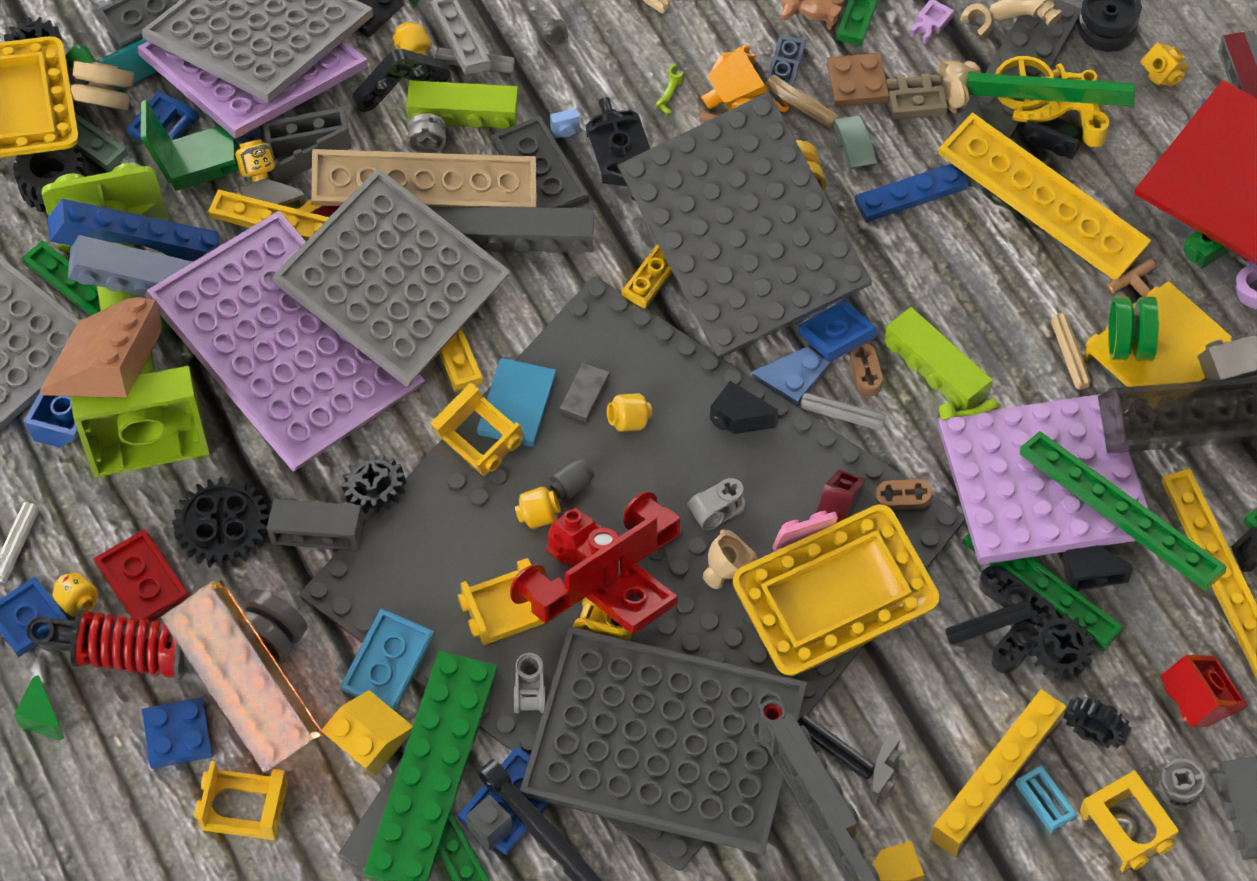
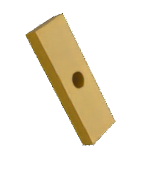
[621,244,673,309]

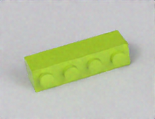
[406,80,519,129]
[884,307,993,410]

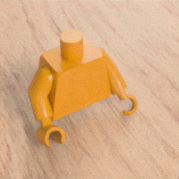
[701,45,790,112]

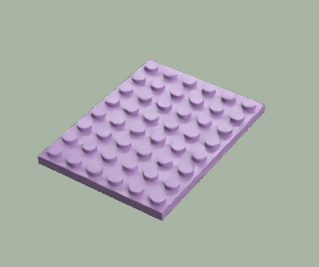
[145,211,425,472]

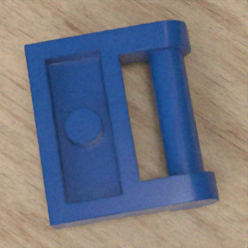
[126,91,199,143]

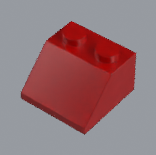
[1159,655,1248,727]

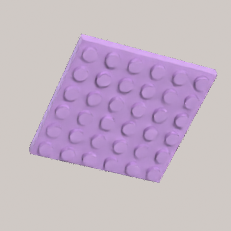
[138,41,368,139]
[938,393,1148,565]

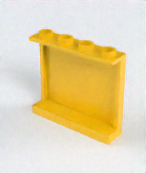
[1084,281,1232,426]

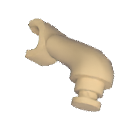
[960,0,1063,40]

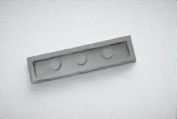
[430,0,491,75]

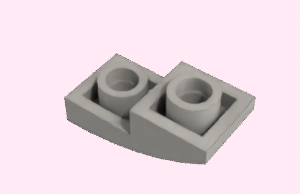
[871,733,901,806]

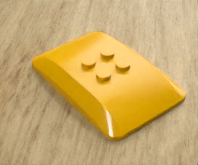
[0,37,79,158]
[732,504,939,676]

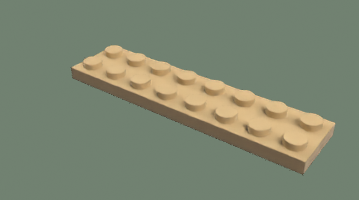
[311,149,536,207]

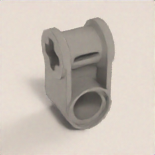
[687,478,746,531]
[514,652,546,714]

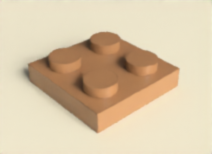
[827,53,889,107]

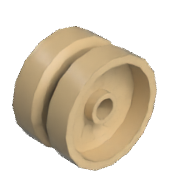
[70,61,135,110]

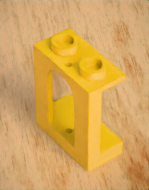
[430,383,525,477]
[194,761,288,840]
[1079,770,1179,873]

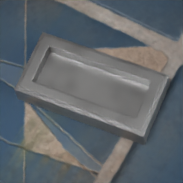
[560,363,609,423]

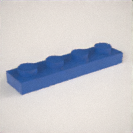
[854,163,968,223]

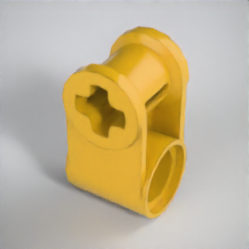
[573,597,634,641]

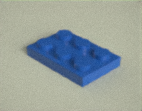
[458,746,551,856]

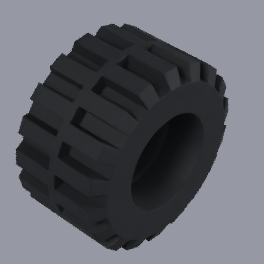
[13,146,88,212]

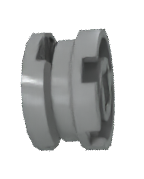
[407,113,446,153]
[1158,759,1205,809]

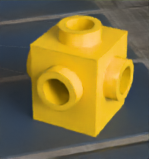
[1140,42,1189,87]

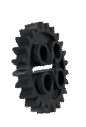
[172,477,269,568]

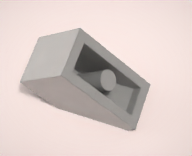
[240,178,305,209]

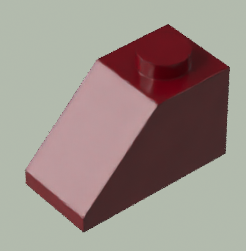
[817,469,866,523]

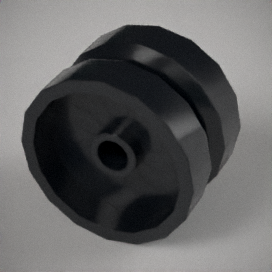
[1077,0,1142,52]

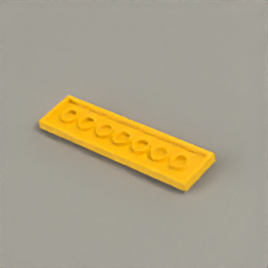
[938,112,1151,280]

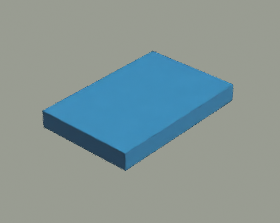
[477,358,556,447]
[339,608,436,712]

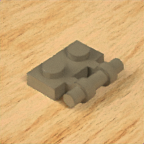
[886,73,948,119]

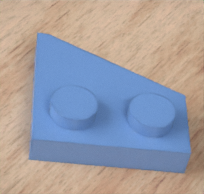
[752,347,830,407]

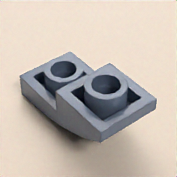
[766,35,806,86]

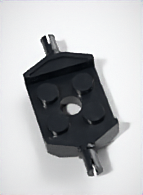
[586,97,650,201]

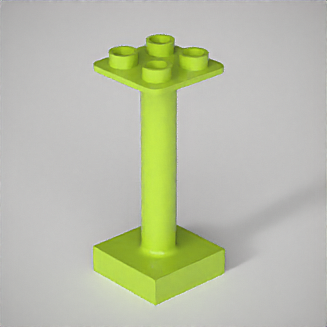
[42,163,210,478]

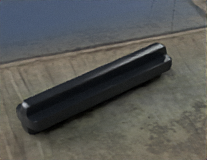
[945,600,1034,645]
[798,715,875,779]

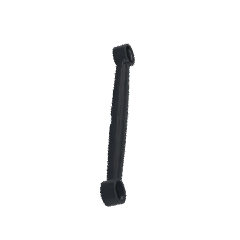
[477,759,602,881]

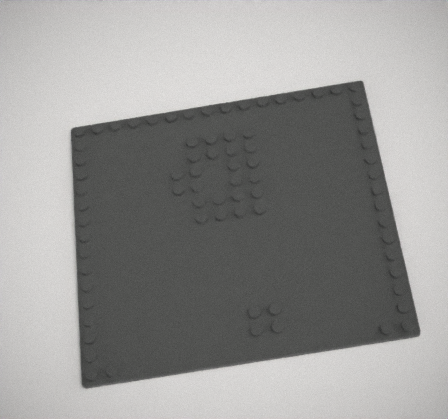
[300,277,965,871]

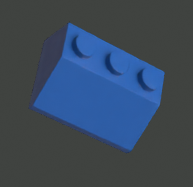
[23,393,79,448]

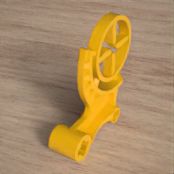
[995,56,1109,147]

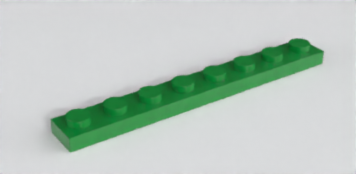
[1019,431,1227,591]

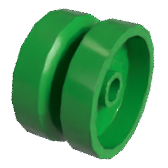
[1108,296,1159,361]

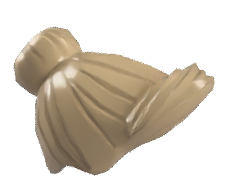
[939,61,981,114]
[702,529,758,589]

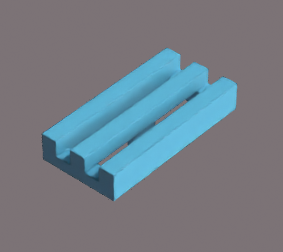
[1015,765,1078,834]

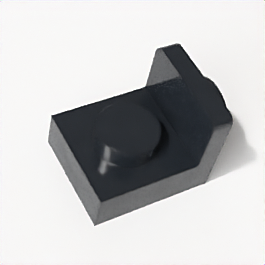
[1231,527,1257,572]

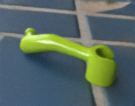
[656,64,684,116]
[939,398,1001,420]

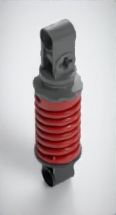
[26,609,270,681]

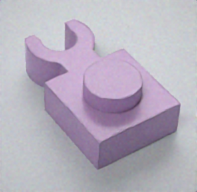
[910,0,954,44]

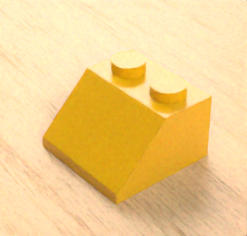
[321,690,413,776]

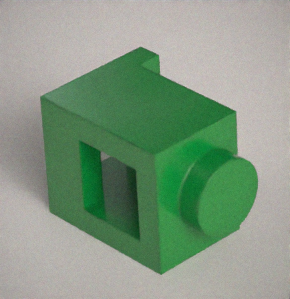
[1183,231,1228,269]

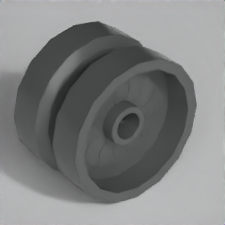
[228,589,307,665]

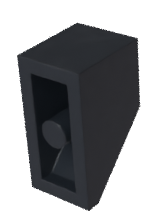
[710,381,778,434]
[1061,545,1133,591]

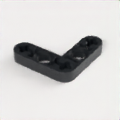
[352,49,450,112]
[979,566,1056,673]

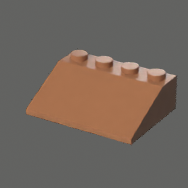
[40,297,163,397]

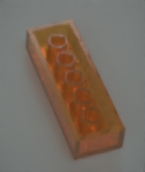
[161,580,324,773]

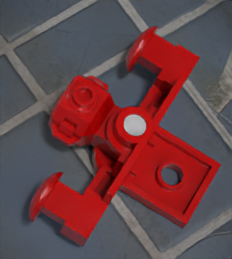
[510,492,680,634]

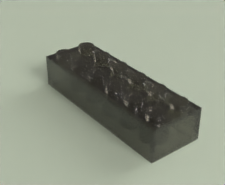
[1098,377,1257,454]

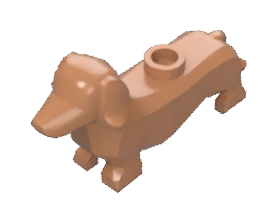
[780,0,846,31]

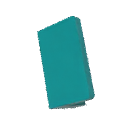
[97,39,158,90]

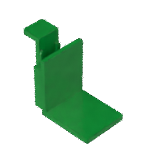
[141,100,240,191]

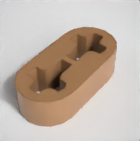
[850,343,883,396]
[876,479,933,510]

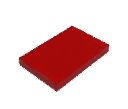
[93,529,191,623]

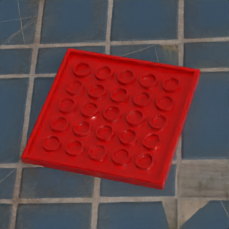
[1134,80,1257,265]

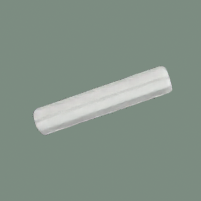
[0,502,39,583]

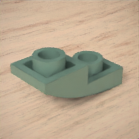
[833,115,877,170]

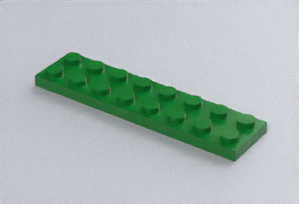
[363,651,498,881]

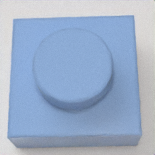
[550,108,580,139]

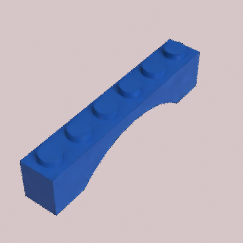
[47,199,220,262]

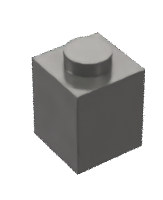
[466,795,512,851]

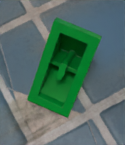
[14,675,65,741]

